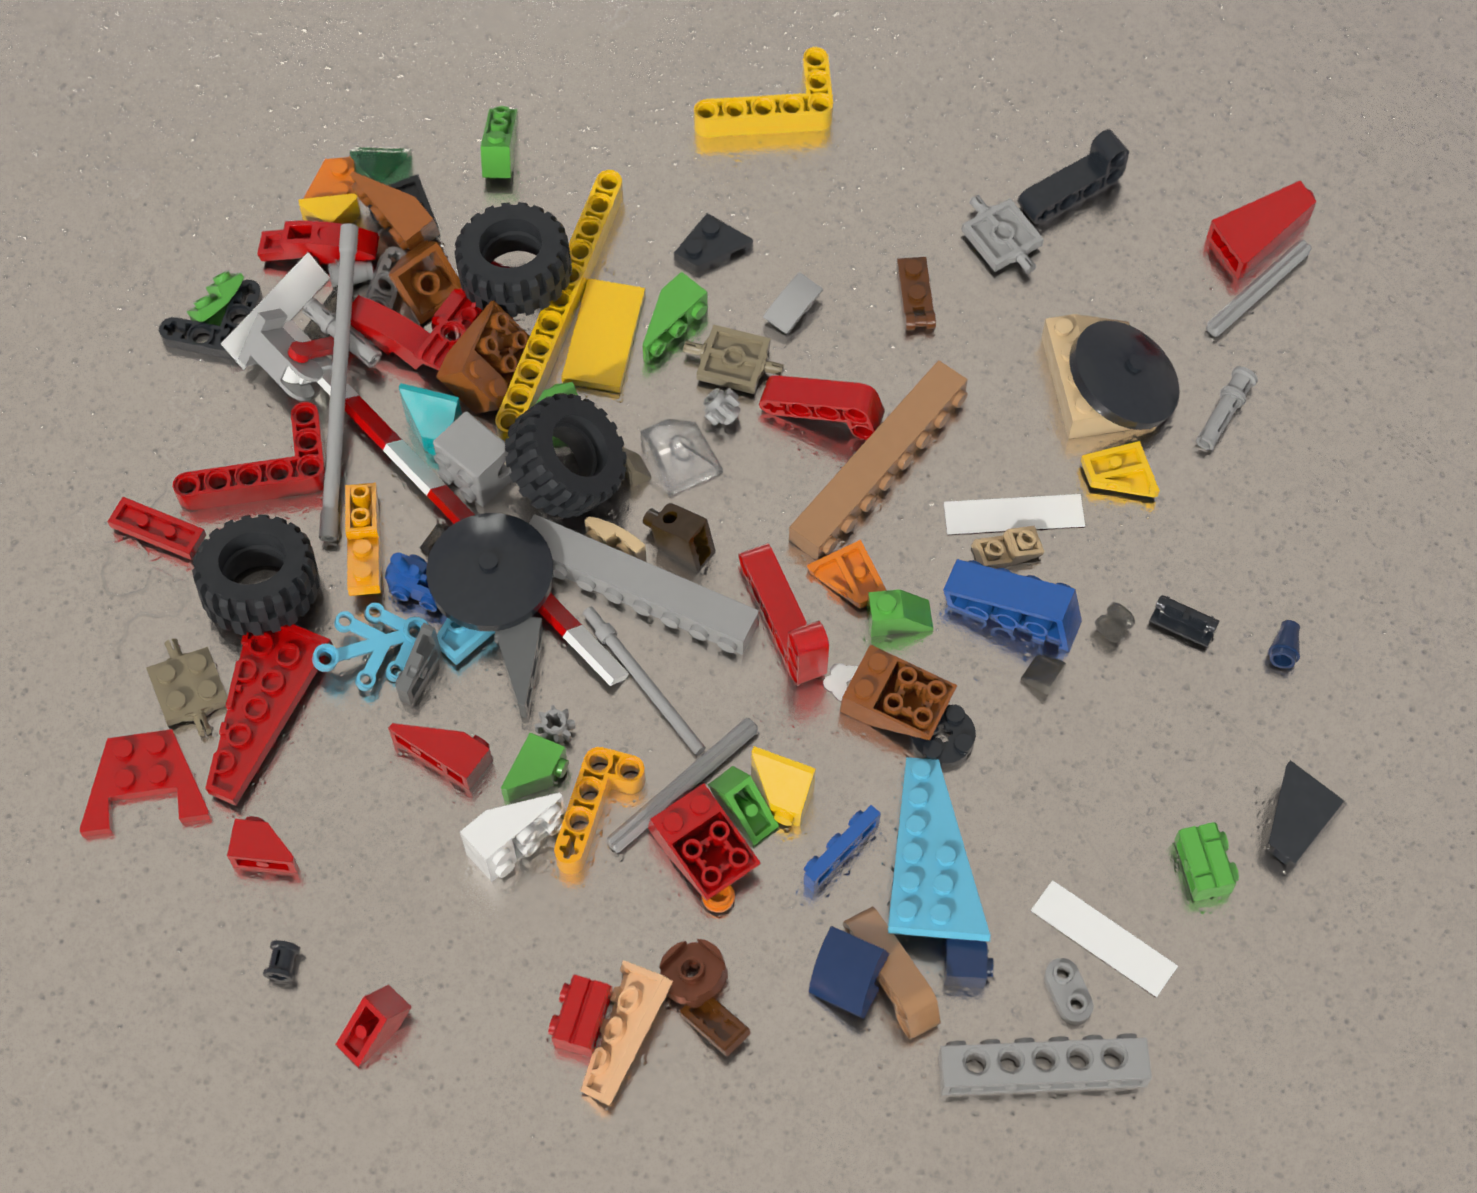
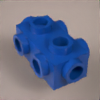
[385,552,438,612]

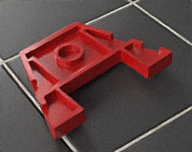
[80,729,211,837]

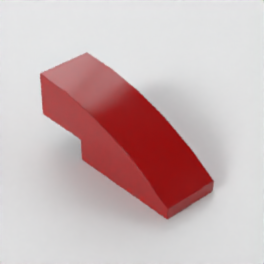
[350,295,430,369]

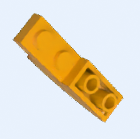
[345,483,382,596]

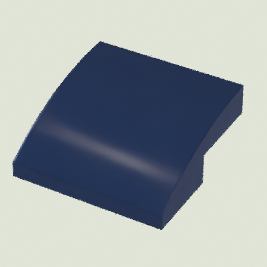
[808,926,889,1019]

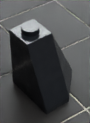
[1269,760,1347,865]

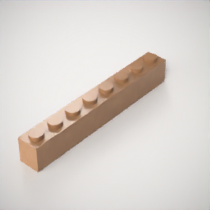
[789,360,968,560]

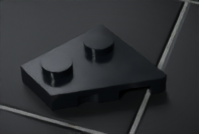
[674,213,753,273]

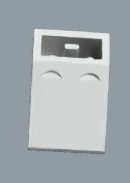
[460,793,566,882]

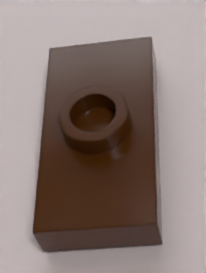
[679,997,751,1057]

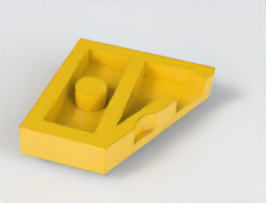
[1080,441,1160,498]

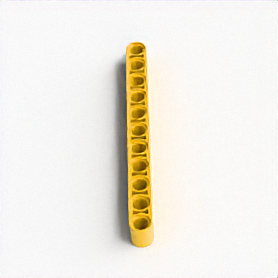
[495,170,623,442]

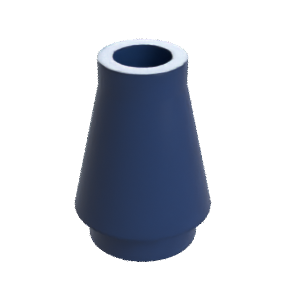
[1268,620,1300,669]

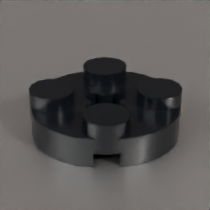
[910,704,976,768]

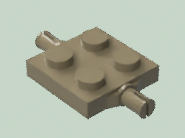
[683,324,784,394]
[146,638,227,736]

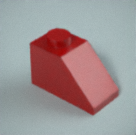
[227,816,299,874]
[335,984,412,1067]

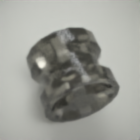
[1095,602,1135,642]

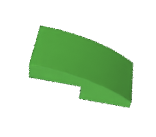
[187,271,244,322]

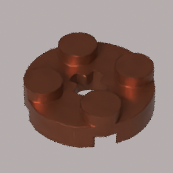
[659,939,728,1008]

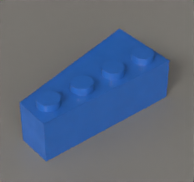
[943,559,1082,652]

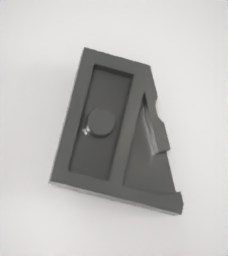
[395,623,442,706]

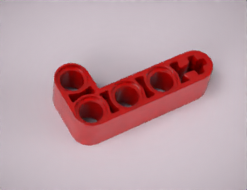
[759,375,885,440]

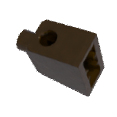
[643,503,716,574]

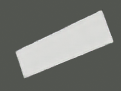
[221,252,330,370]
[944,494,1085,535]
[1030,880,1178,997]

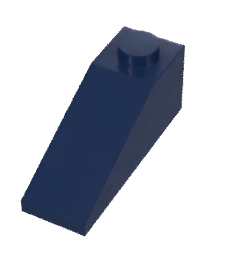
[944,938,994,989]

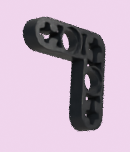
[159,280,263,359]

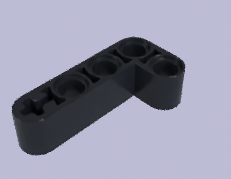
[1017,129,1129,224]

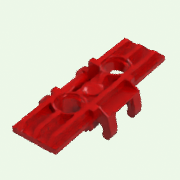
[413,261,513,371]

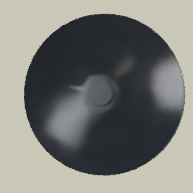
[1069,321,1180,430]
[426,513,554,631]

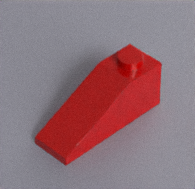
[388,723,493,791]

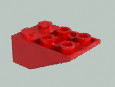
[648,783,761,901]

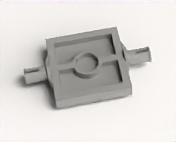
[962,195,1044,274]

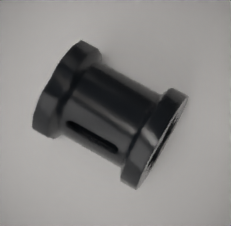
[263,940,301,982]

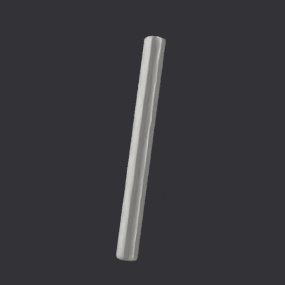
[607,718,758,853]

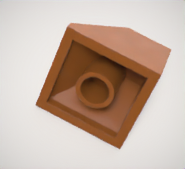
[388,241,462,325]

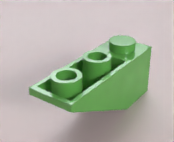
[481,106,518,178]
[642,271,708,363]

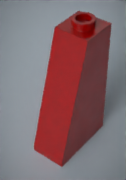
[1207,180,1316,280]

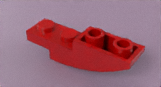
[257,221,380,264]

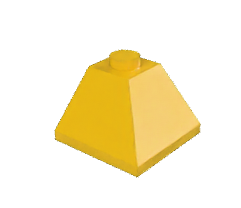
[751,746,816,827]

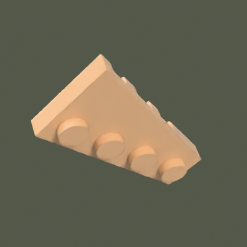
[580,960,673,1106]

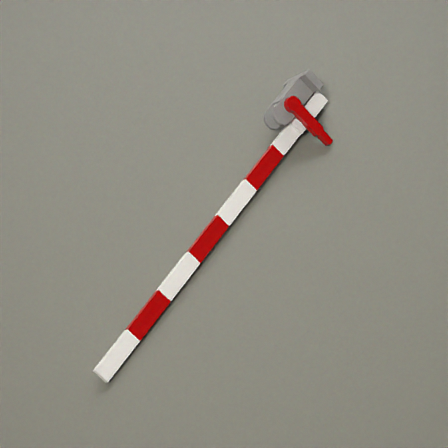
[238,308,629,686]

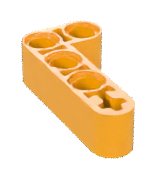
[554,747,646,875]

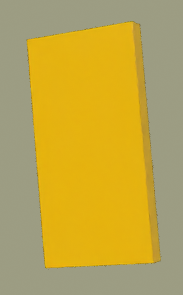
[561,278,646,393]

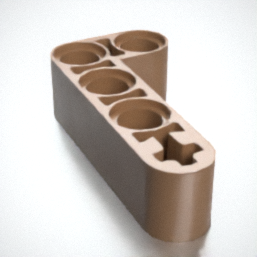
[843,906,941,1039]

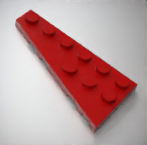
[205,624,333,805]

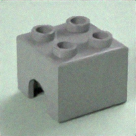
[433,412,512,507]

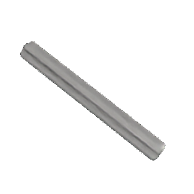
[1206,240,1311,337]

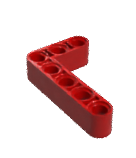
[172,402,326,511]
[738,543,829,685]

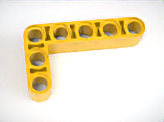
[694,47,833,137]

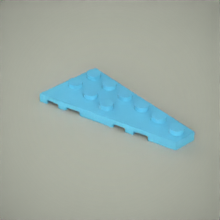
[888,757,990,942]

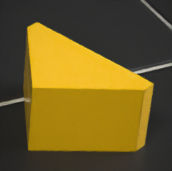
[298,193,361,224]

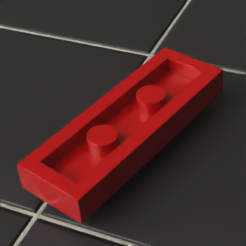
[107,497,207,560]

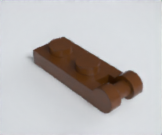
[897,257,936,331]

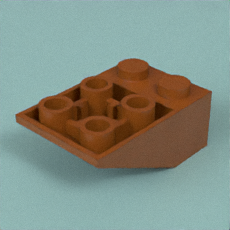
[350,172,440,251]
[436,301,530,414]
[840,644,957,740]

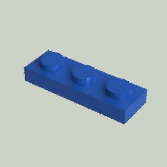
[804,805,881,893]

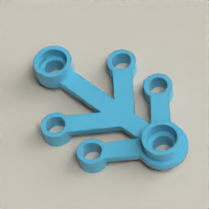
[312,603,429,691]

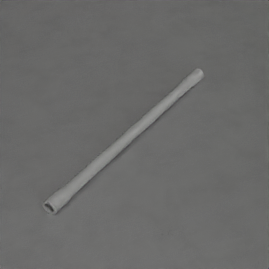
[319,223,359,542]

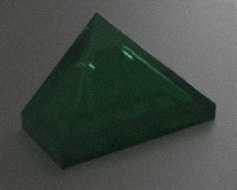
[350,146,412,183]

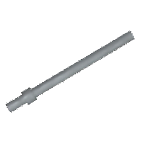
[583,606,706,756]

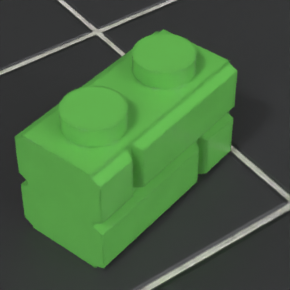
[1174,822,1239,901]

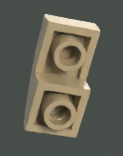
[585,516,646,561]
[971,526,1044,569]

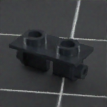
[1149,595,1220,647]

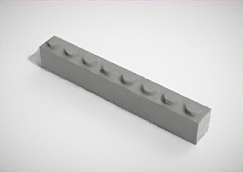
[529,514,759,655]

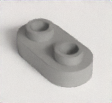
[1044,958,1093,1025]

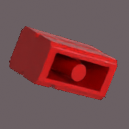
[548,974,613,1057]

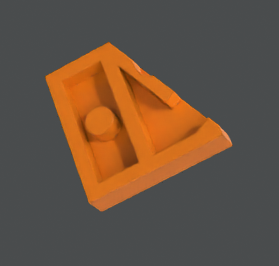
[300,156,356,211]
[807,540,887,609]

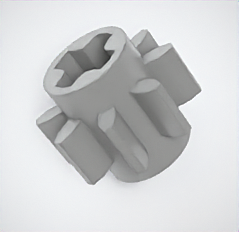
[703,388,741,425]
[535,705,576,745]

